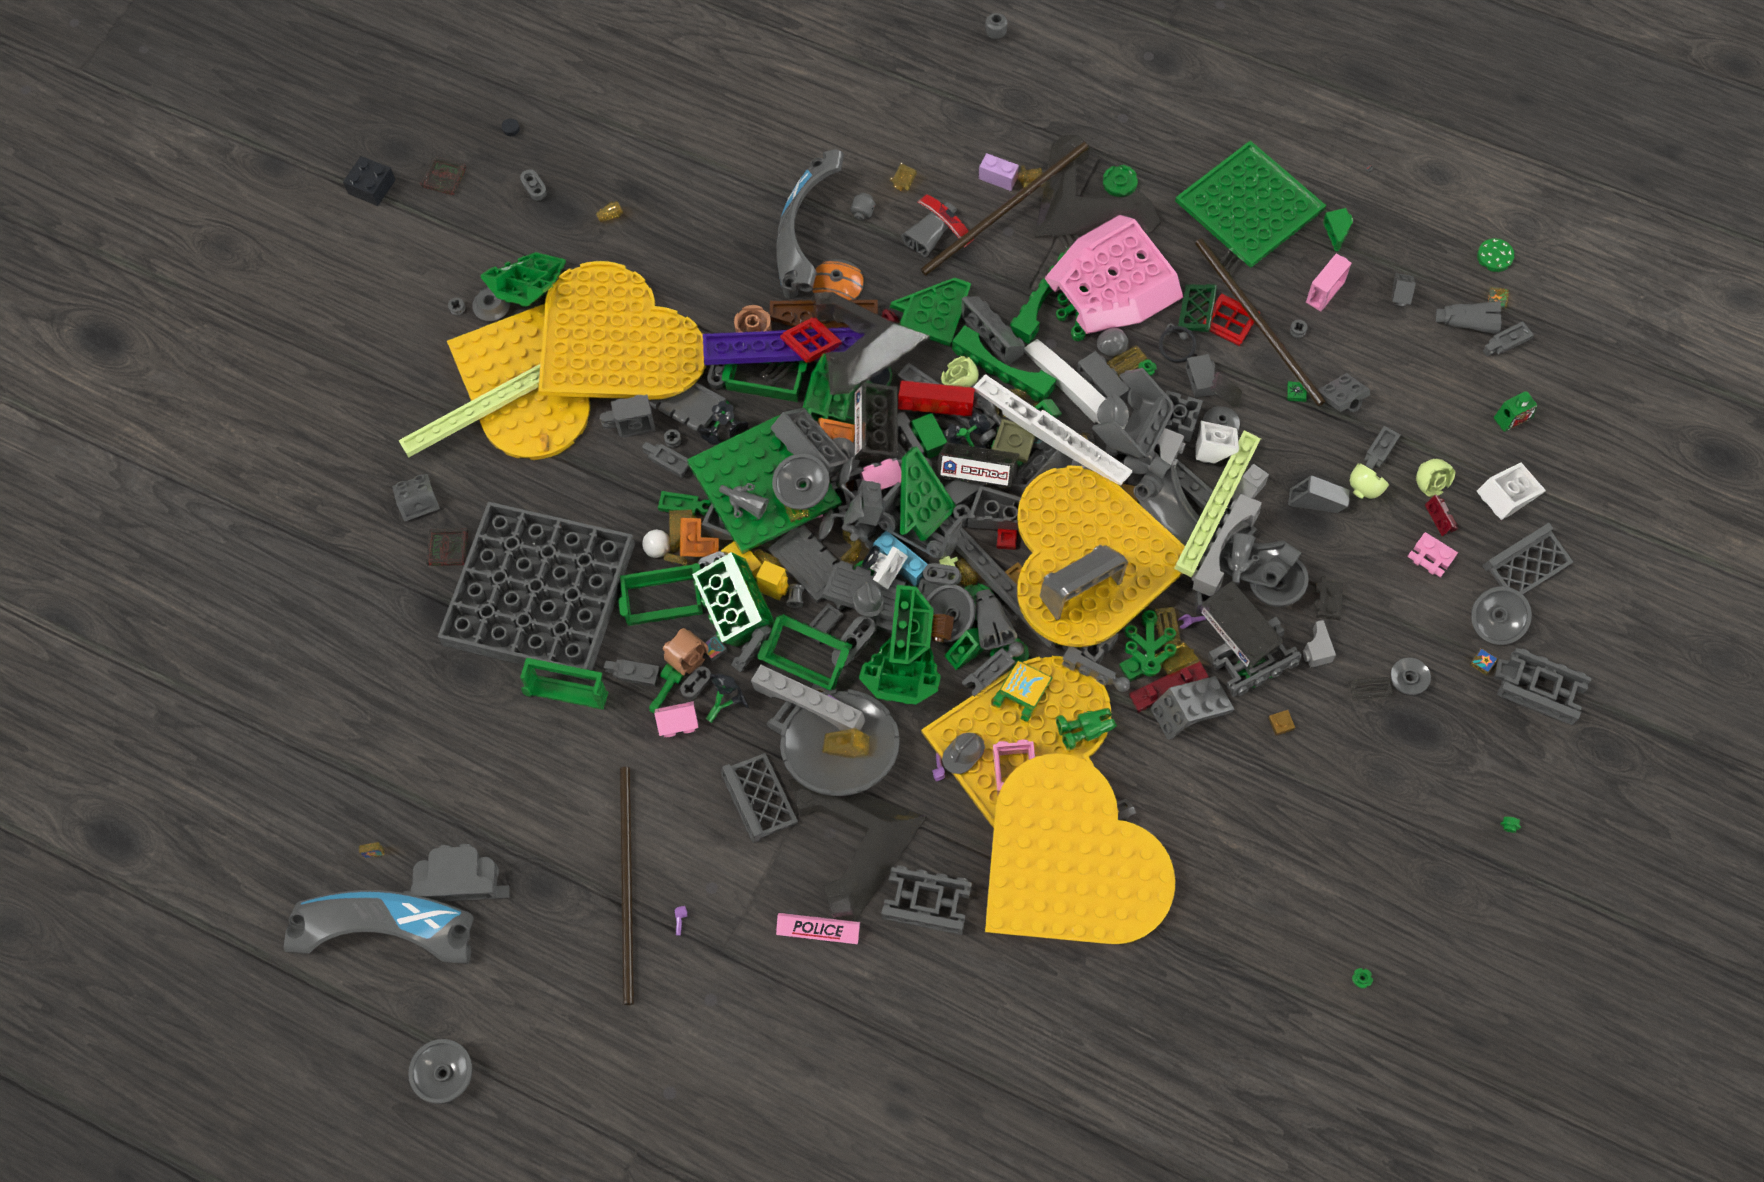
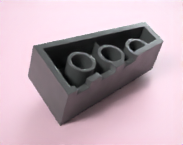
[968,485,1021,531]

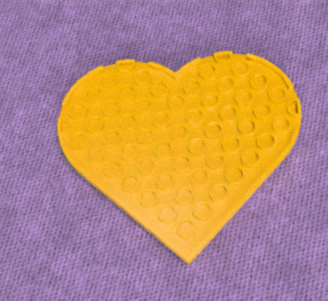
[538,261,706,399]
[447,304,590,460]
[1017,466,1185,647]
[921,656,1111,828]
[985,754,1175,944]

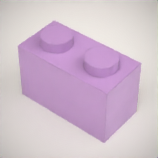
[979,153,1019,191]

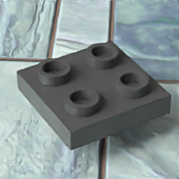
[1318,373,1370,412]

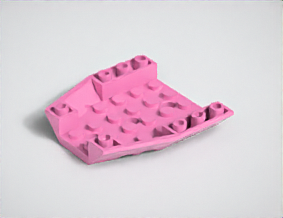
[1045,215,1183,334]

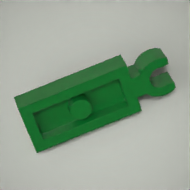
[658,491,711,516]

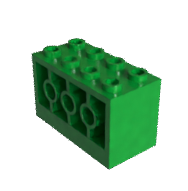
[692,552,775,647]

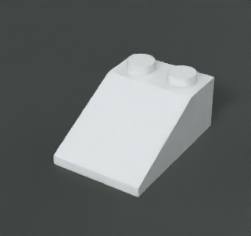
[1477,463,1546,520]

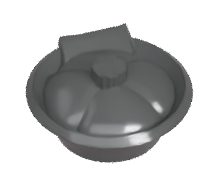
[472,287,510,321]

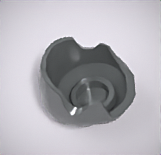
[1097,328,1128,358]

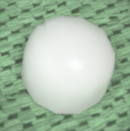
[642,529,671,558]

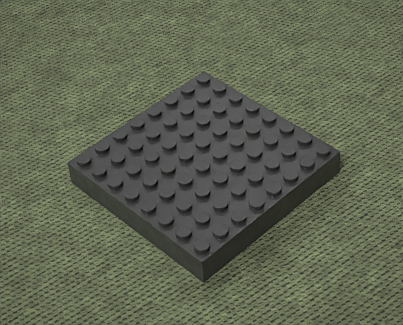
[438,502,635,681]

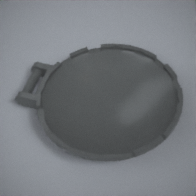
[767,689,899,796]

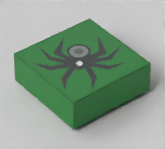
[1287,381,1306,402]

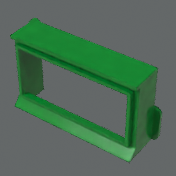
[722,361,808,402]
[619,563,703,626]
[758,614,853,691]
[520,657,608,710]

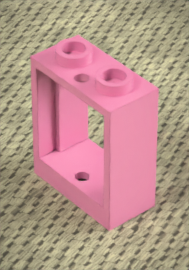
[1306,254,1351,312]
[993,740,1035,797]

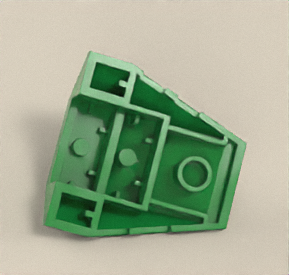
[481,252,566,306]
[803,354,886,430]
[859,638,941,705]

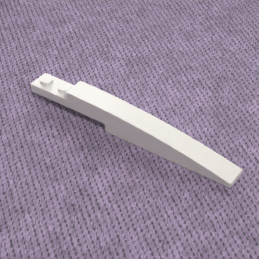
[1024,339,1159,458]
[974,374,1132,486]

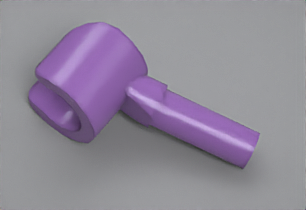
[1178,614,1206,629]
[932,753,945,781]
[675,906,688,936]

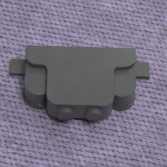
[404,844,510,902]

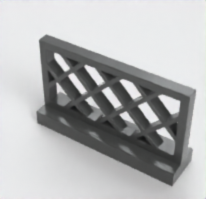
[1482,523,1573,594]
[721,753,798,843]

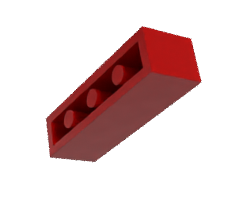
[898,381,975,417]

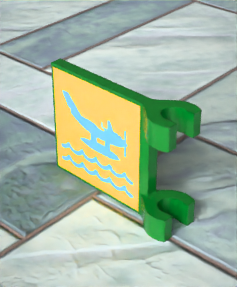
[992,660,1052,722]

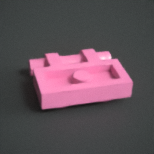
[1408,532,1458,578]

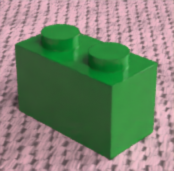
[911,413,948,459]

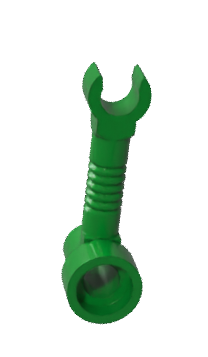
[649,663,684,714]

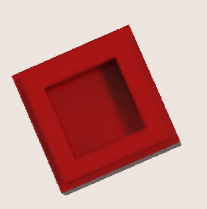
[997,529,1017,550]

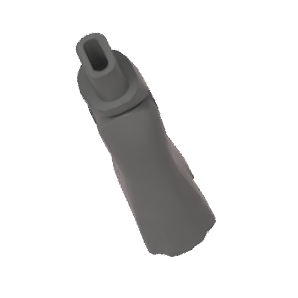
[901,202,957,257]
[1436,301,1501,334]
[975,589,1017,650]

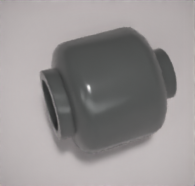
[985,13,1007,39]
[850,193,876,221]

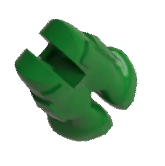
[1055,708,1117,751]

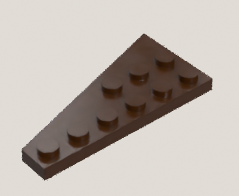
[769,300,878,329]

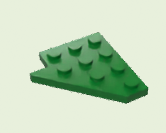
[889,277,971,346]
[900,446,956,541]

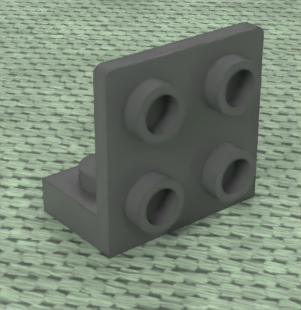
[392,474,440,522]

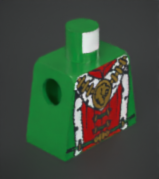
[1494,391,1537,432]

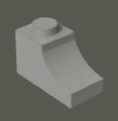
[1230,464,1269,503]
[1303,620,1336,668]

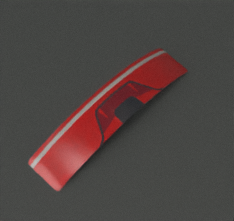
[917,195,974,247]

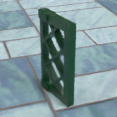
[1178,284,1217,332]

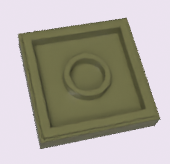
[991,419,1036,463]

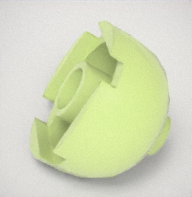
[941,356,979,387]
[1416,459,1455,497]
[1350,464,1389,499]

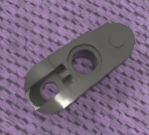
[832,616,877,667]

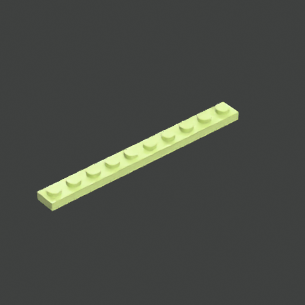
[399,364,540,457]
[1174,431,1261,577]

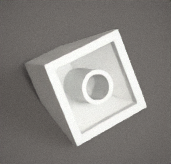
[1195,421,1239,463]

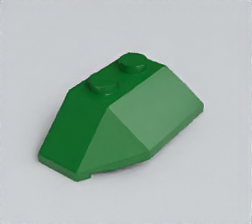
[889,585,934,665]

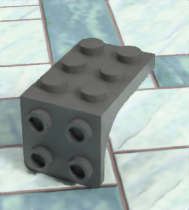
[1151,676,1234,739]

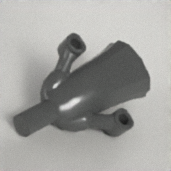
[971,383,1002,427]
[719,483,769,519]
[841,521,876,549]
[1222,533,1261,585]

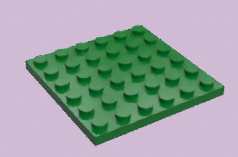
[1175,141,1326,268]
[687,414,842,554]

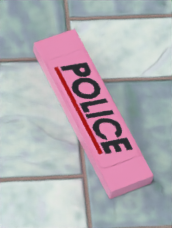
[776,913,860,944]

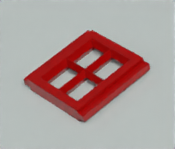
[1203,293,1260,346]
[780,317,842,363]

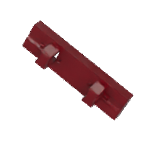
[1129,660,1209,712]

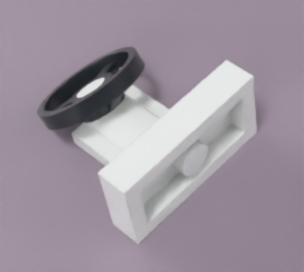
[862,545,908,589]

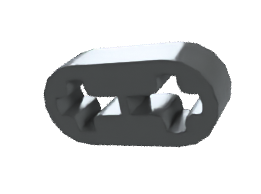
[680,666,711,700]

